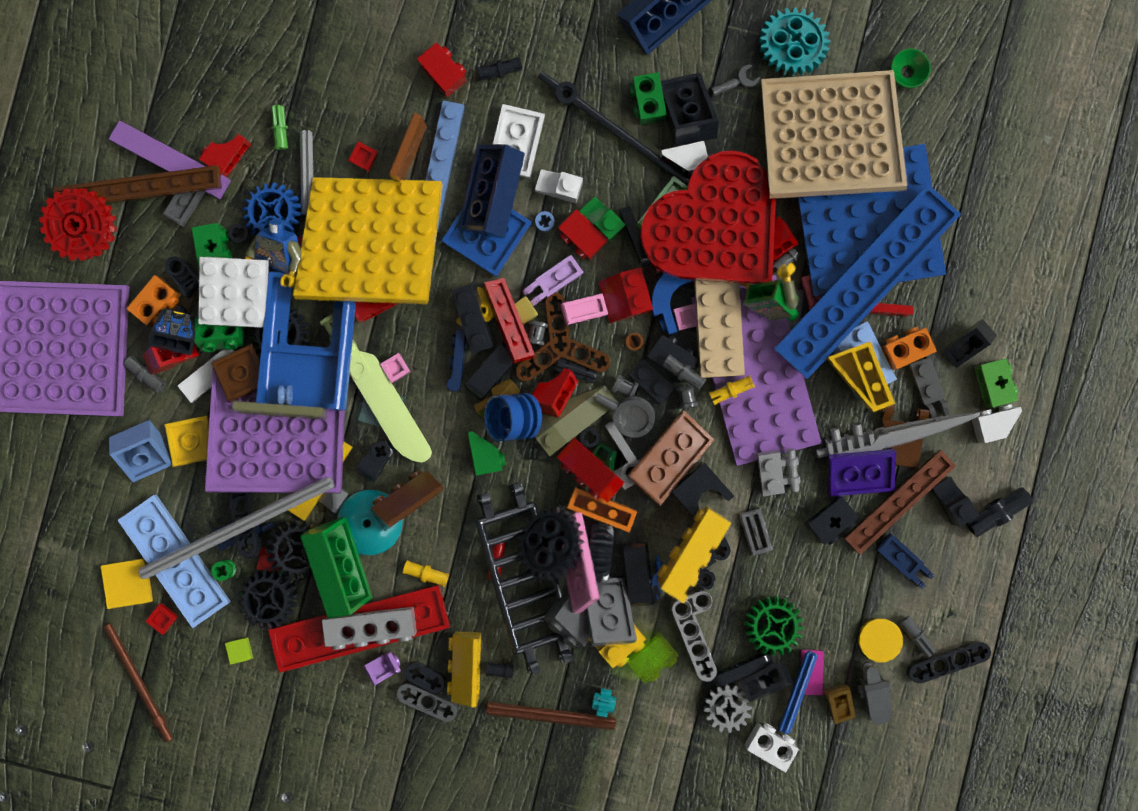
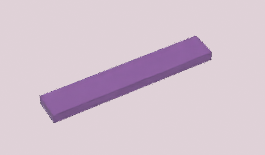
[109,120,231,199]

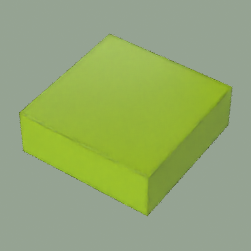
[225,637,253,665]

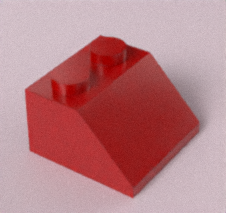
[598,267,653,324]

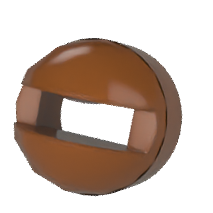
[626,333,644,350]

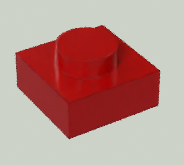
[348,141,379,172]
[257,547,284,573]
[145,603,179,635]

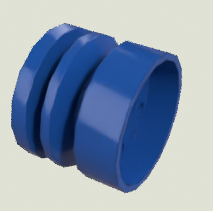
[484,393,542,442]

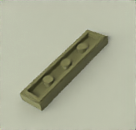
[232,401,327,420]

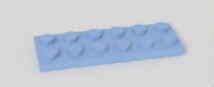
[118,495,231,628]

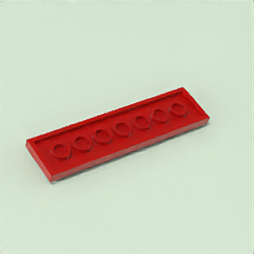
[268,585,450,673]

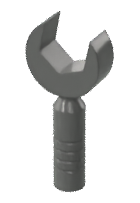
[711,65,760,96]

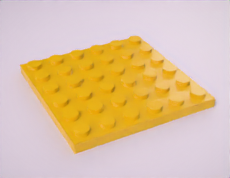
[293,177,443,304]

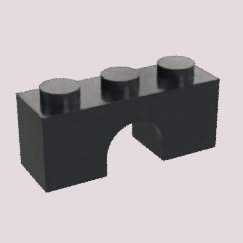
[451,281,495,353]

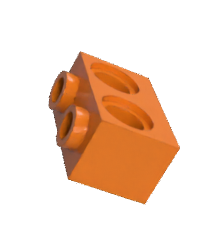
[127,275,181,327]
[881,326,937,370]

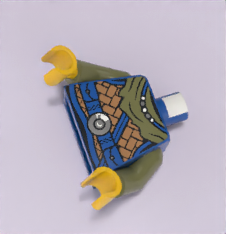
[245,219,302,288]

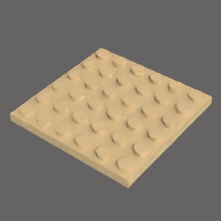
[761,70,907,198]

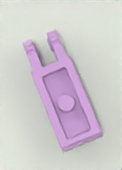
[522,255,583,306]

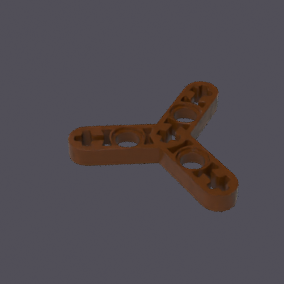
[516,293,611,382]

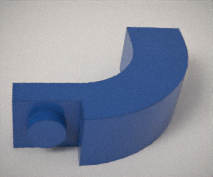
[651,273,694,335]

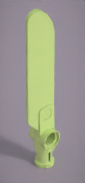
[320,314,432,463]

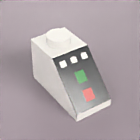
[660,141,708,176]

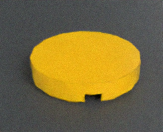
[858,618,903,662]

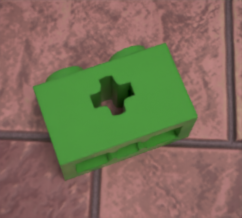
[974,358,1019,408]

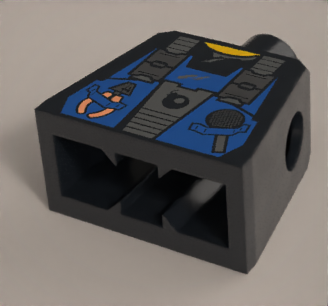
[149,305,195,355]

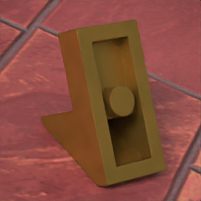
[823,684,856,724]

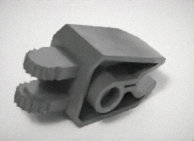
[857,660,892,725]

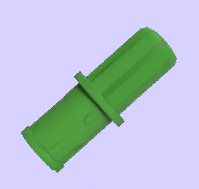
[270,105,288,150]

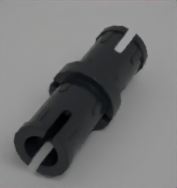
[478,57,523,81]

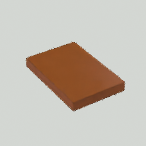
[389,113,427,182]

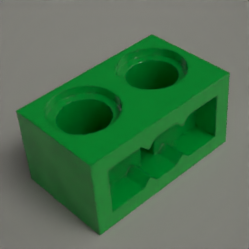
[629,72,667,125]
[194,318,245,352]

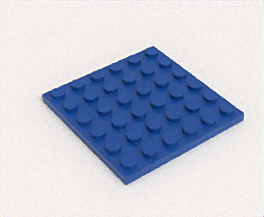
[797,144,946,297]

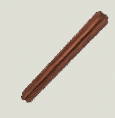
[486,702,616,730]

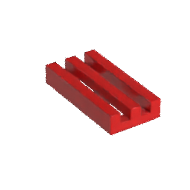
[869,303,914,317]

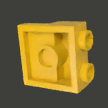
[589,624,646,668]

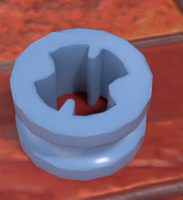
[535,211,555,232]
[278,385,293,405]

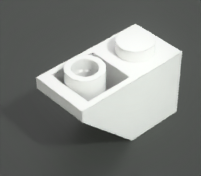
[972,404,1022,443]

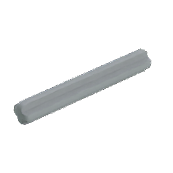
[300,130,313,216]

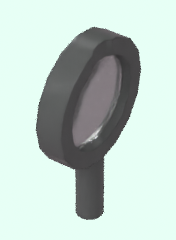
[594,393,655,438]

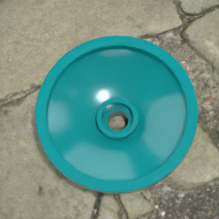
[337,490,403,555]

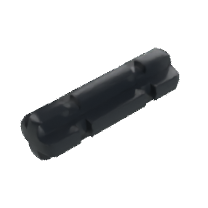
[555,359,597,383]

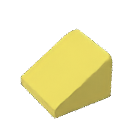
[515,296,538,325]

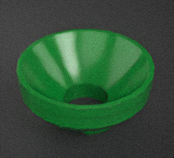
[890,48,931,89]

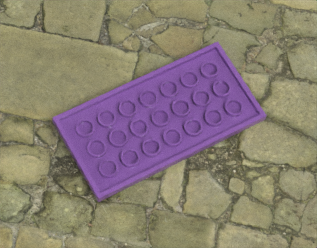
[691,275,821,466]

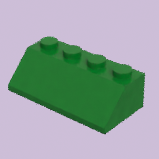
[301,517,373,619]

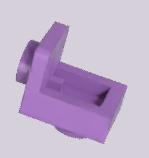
[363,652,401,686]

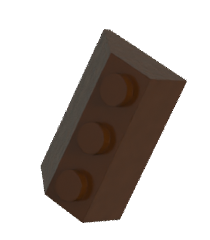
[370,470,444,531]

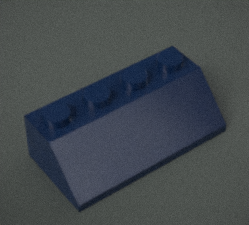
[616,0,711,55]
[457,144,525,238]

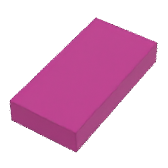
[800,649,824,695]

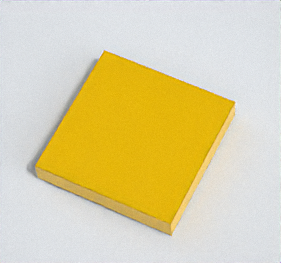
[164,416,210,467]
[101,558,153,609]

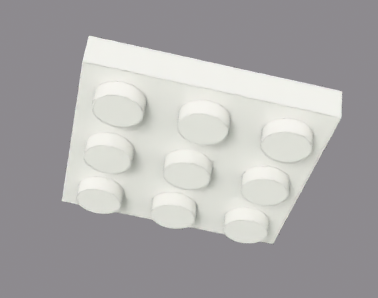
[199,257,269,327]

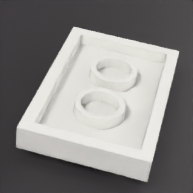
[493,104,545,179]

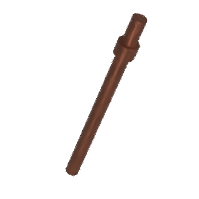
[103,623,173,743]

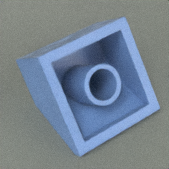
[109,420,172,482]

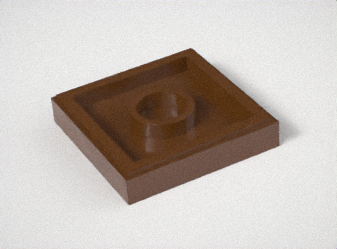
[211,344,260,403]

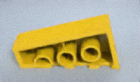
[657,506,731,603]

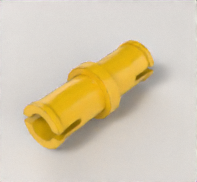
[709,375,755,405]
[403,560,449,587]

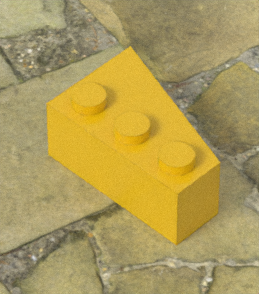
[826,341,895,412]

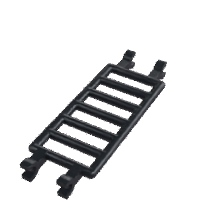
[475,482,573,675]

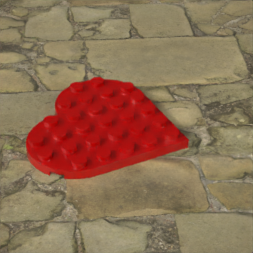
[640,151,776,284]

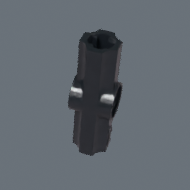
[966,487,1033,537]

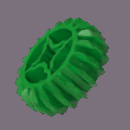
[744,596,804,656]

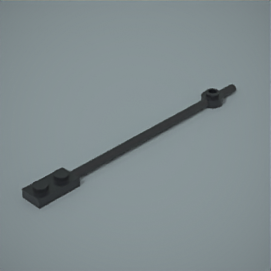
[538,71,690,186]

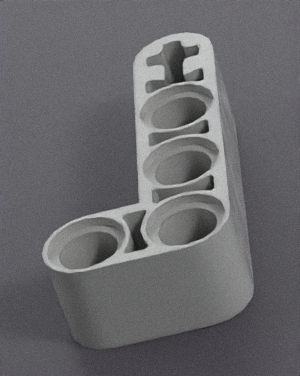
[670,589,717,681]

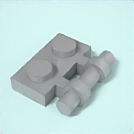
[757,448,801,497]

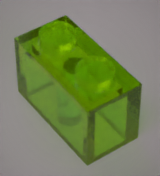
[627,632,679,684]

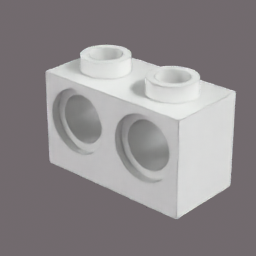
[744,722,799,772]

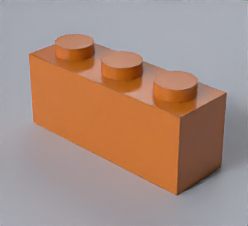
[567,486,637,532]

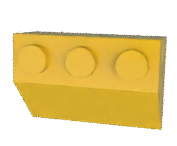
[447,632,481,707]

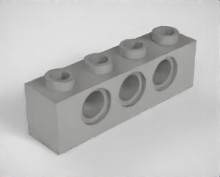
[322,606,417,650]

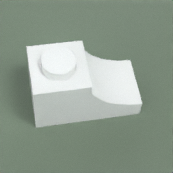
[535,169,583,204]

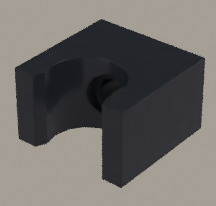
[671,462,734,518]

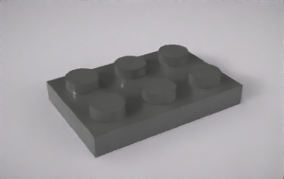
[585,577,637,646]

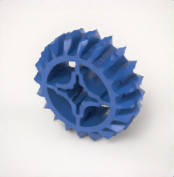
[242,183,302,235]

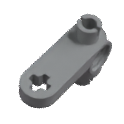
[605,421,639,490]

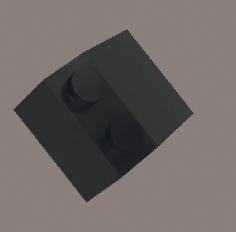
[661,73,719,147]

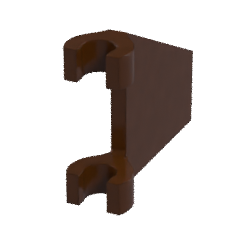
[881,405,929,468]

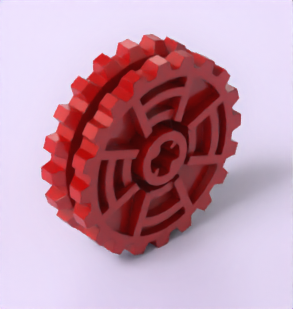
[39,188,117,261]

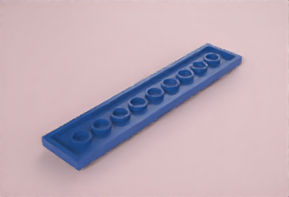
[774,184,961,379]

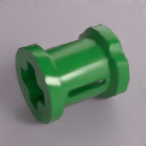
[211,559,237,581]

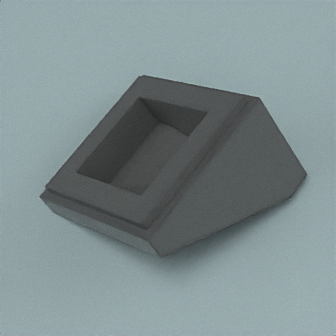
[319,490,349,513]

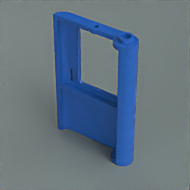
[256,272,356,411]

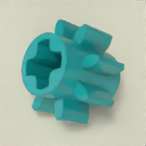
[592,688,616,718]

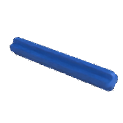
[778,651,818,734]

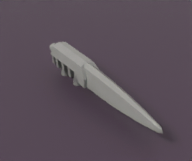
[816,412,980,458]

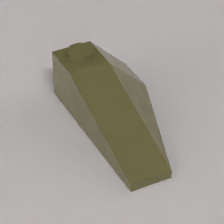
[534,386,618,456]

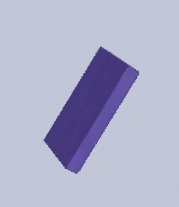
[828,449,896,497]

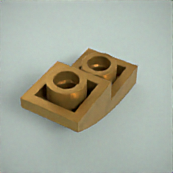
[474,379,520,419]

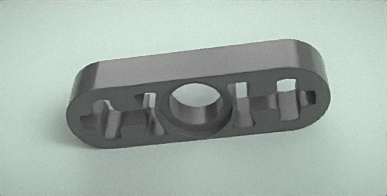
[397,682,458,722]

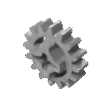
[704,684,752,733]

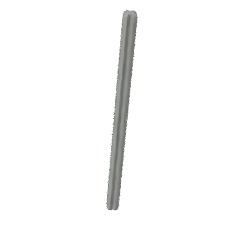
[138,477,334,579]

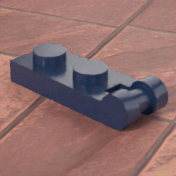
[447,329,466,392]

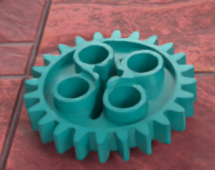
[758,7,830,77]

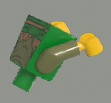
[739,263,799,321]

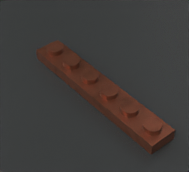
[844,450,956,555]

